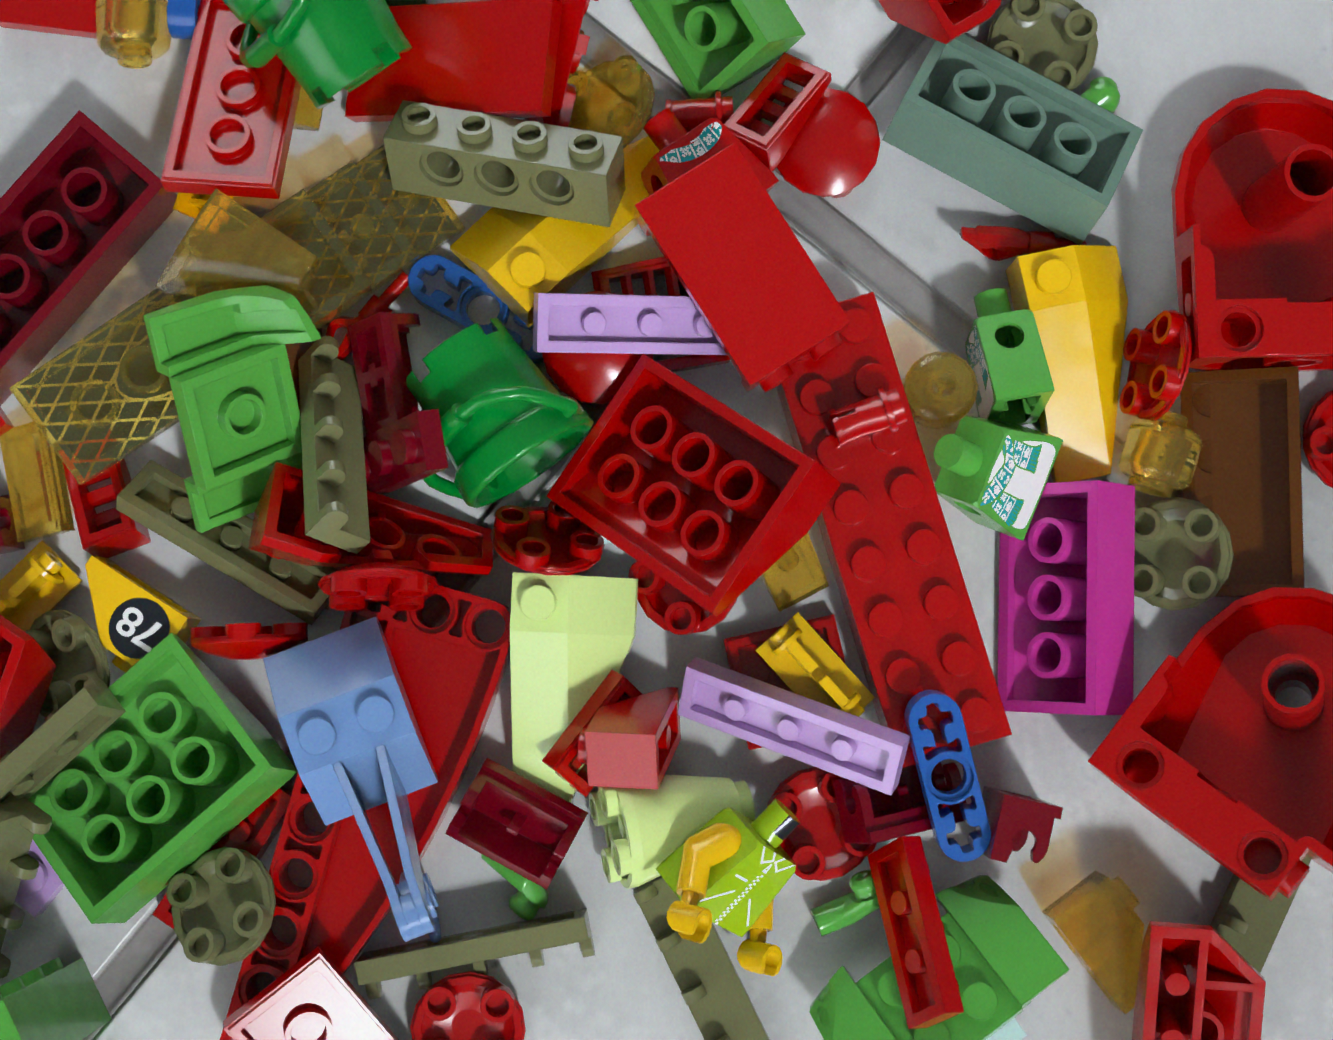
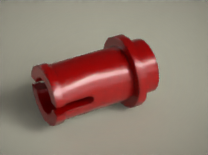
[665,91,734,132]
[828,386,907,446]

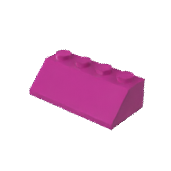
[998,480,1135,715]

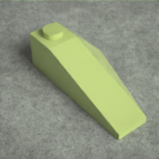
[510,572,638,803]

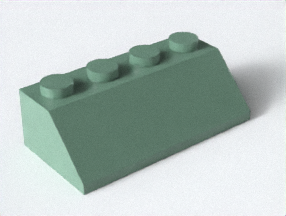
[882,34,1143,245]

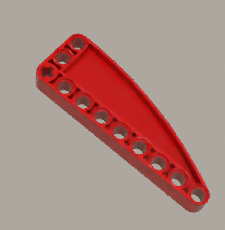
[220,585,511,1040]

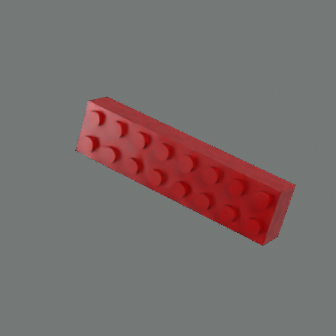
[776,292,1012,768]

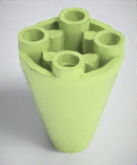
[589,775,755,889]

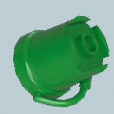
[223,0,413,109]
[406,318,593,508]

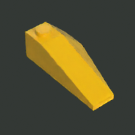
[450,136,659,328]
[1005,245,1128,483]

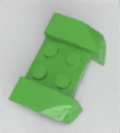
[143,285,321,533]
[809,875,1070,1040]

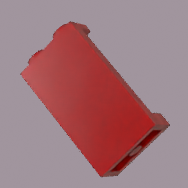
[634,142,851,393]

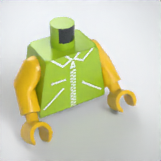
[656,798,800,976]

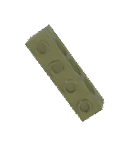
[383,100,626,227]

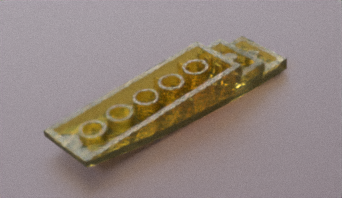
[9,145,465,485]

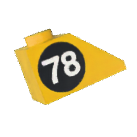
[85,555,201,673]

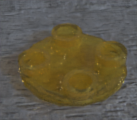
[568,54,655,149]

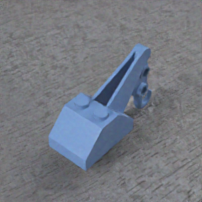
[263,616,441,943]

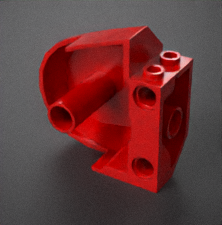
[1171,88,1333,372]
[1088,587,1333,902]

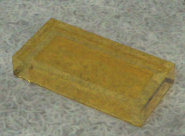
[0,419,75,542]

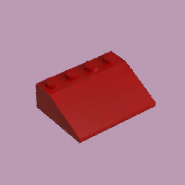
[546,354,841,616]

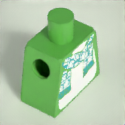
[965,288,1055,425]
[934,415,1063,541]

